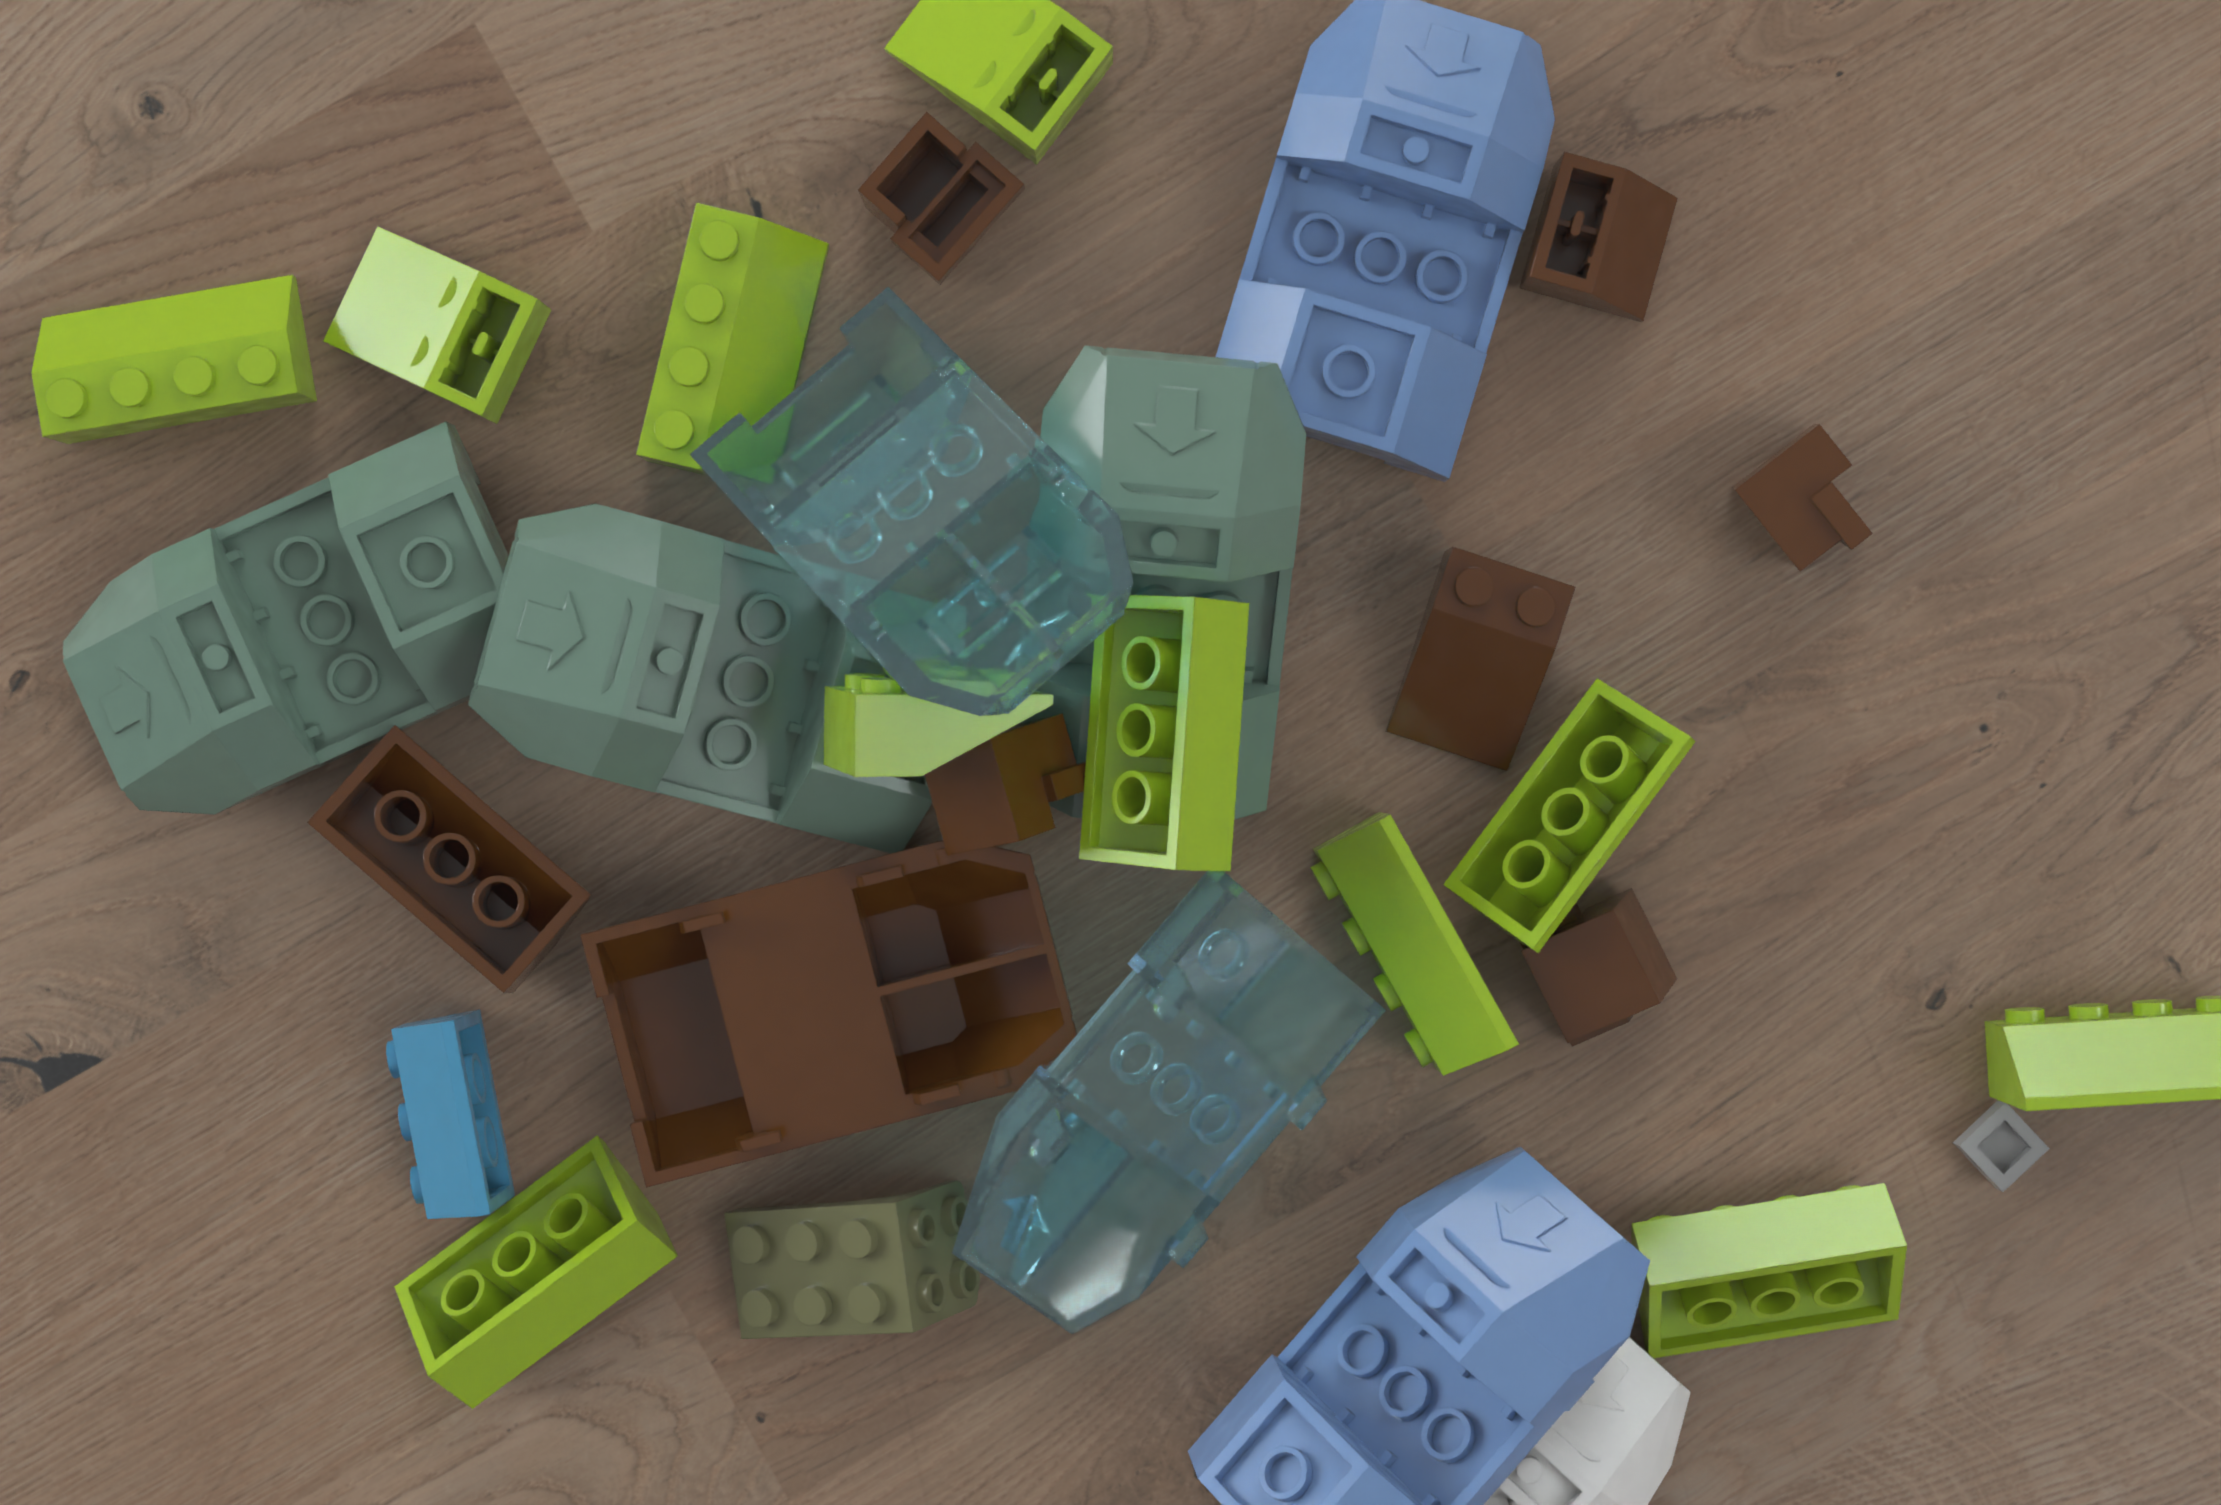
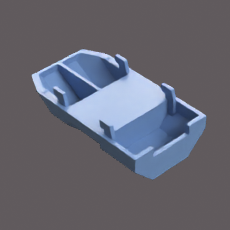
[1216,0,1555,482]
[1188,1146,1650,1505]

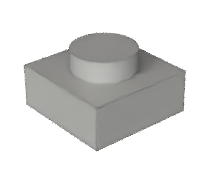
[1953,1100,2050,1192]

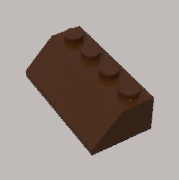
[307,725,592,993]

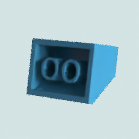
[386,1009,515,1219]

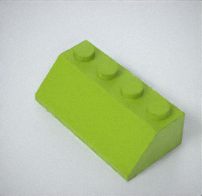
[636,203,829,491]
[31,275,317,444]
[1079,594,1250,871]
[1443,678,1696,953]
[1310,812,1519,1076]
[1985,995,2221,1111]
[394,1135,678,1409]
[1631,1183,1907,1358]

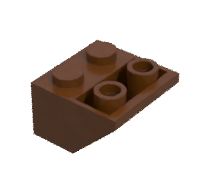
[1519,151,1678,322]

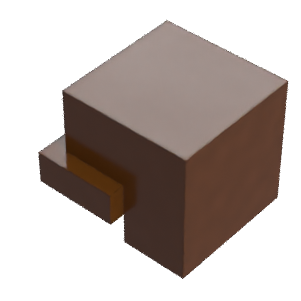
[858,112,1025,285]
[1732,423,1873,571]
[925,713,1086,856]
[1520,888,1677,1047]

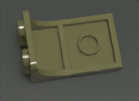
[724,1181,980,1339]

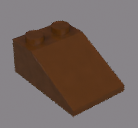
[1385,547,1576,771]

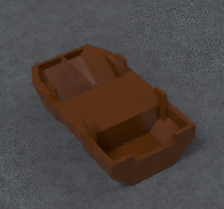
[580,840,1078,1188]

